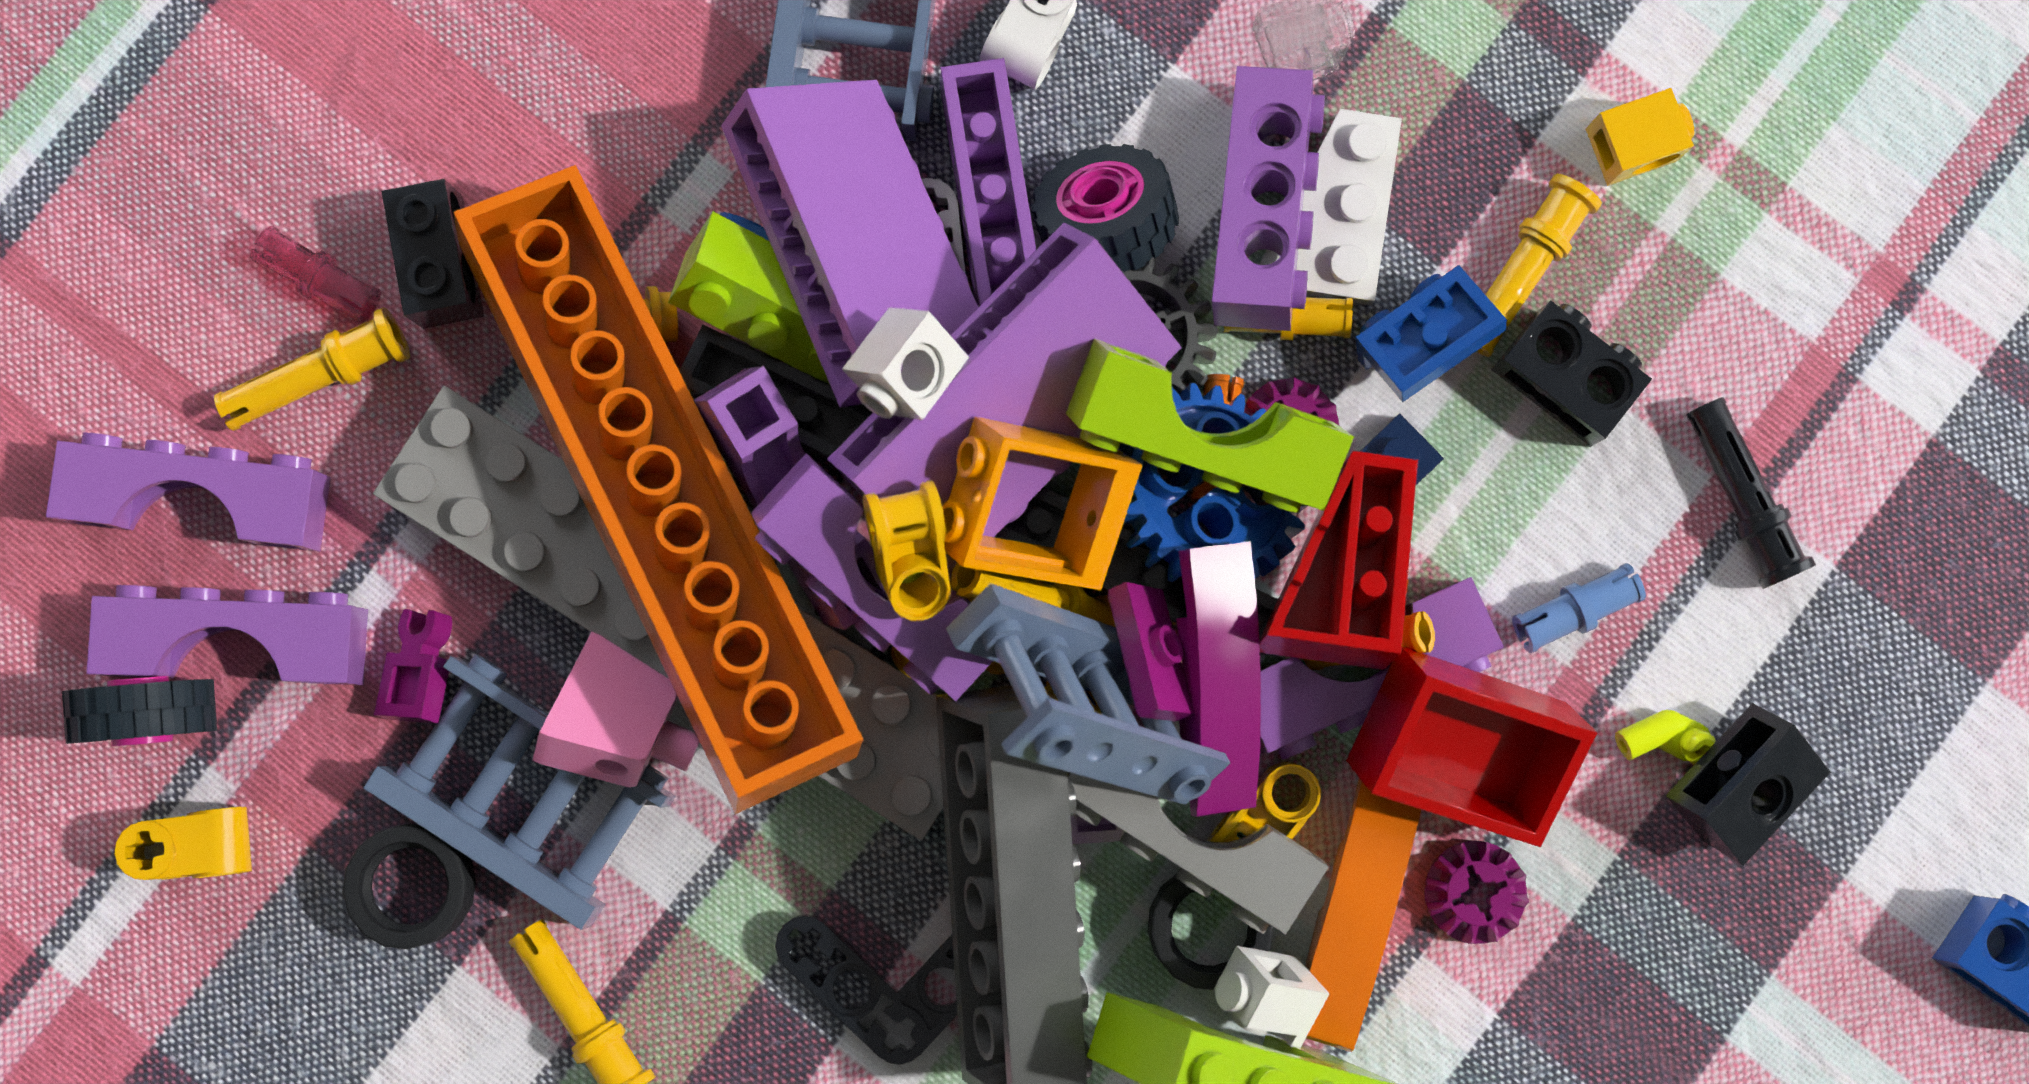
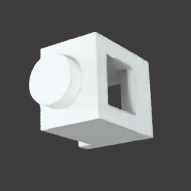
[1214,946,1330,1048]

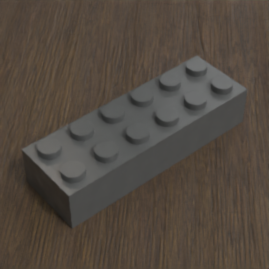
[936,685,1093,1084]

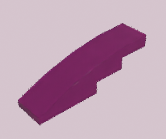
[1177,542,1261,817]

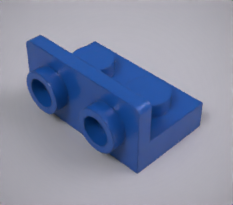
[1356,265,1507,403]

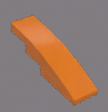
[1305,778,1421,1052]

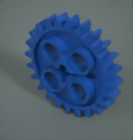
[1118,383,1307,583]

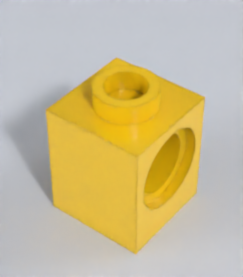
[1585,88,1694,186]

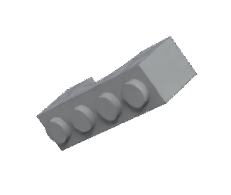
[1068,772,1329,935]

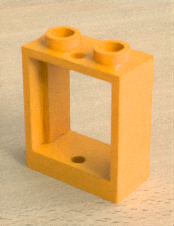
[942,416,1142,590]

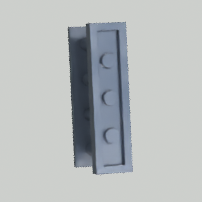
[765,0,936,141]
[946,583,1230,805]
[363,654,676,930]

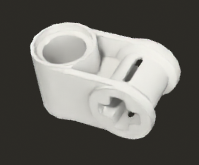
[979,0,1077,90]

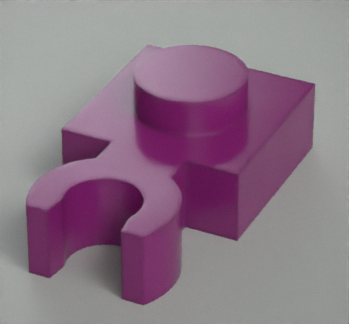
[374,609,452,723]

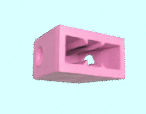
[532,631,700,788]

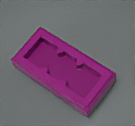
[1108,582,1195,722]

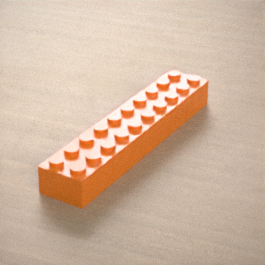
[453,165,863,815]

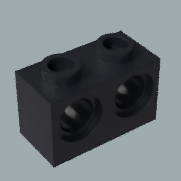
[381,179,484,329]
[1491,300,1652,447]

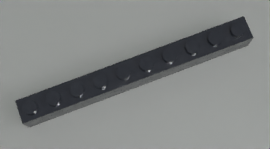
[679,324,1278,664]

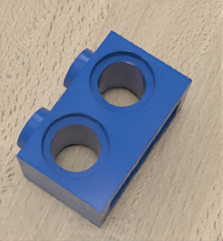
[1932,894,2029,1026]

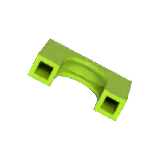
[1087,992,1398,1084]

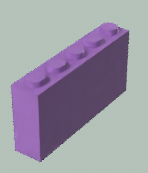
[721,79,978,407]
[827,223,1182,582]

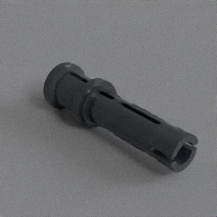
[1686,397,1816,589]

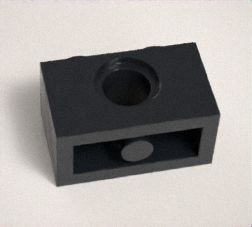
[1665,703,1831,866]

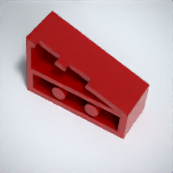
[1259,451,1418,670]

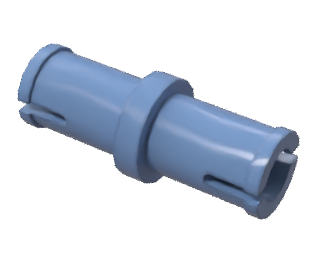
[1512,563,1646,653]

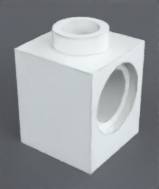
[842,307,969,420]

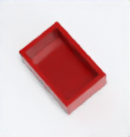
[1346,646,1598,847]

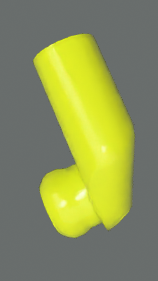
[1615,709,1716,764]

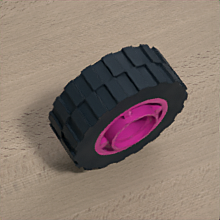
[1031,144,1179,273]
[62,676,217,747]

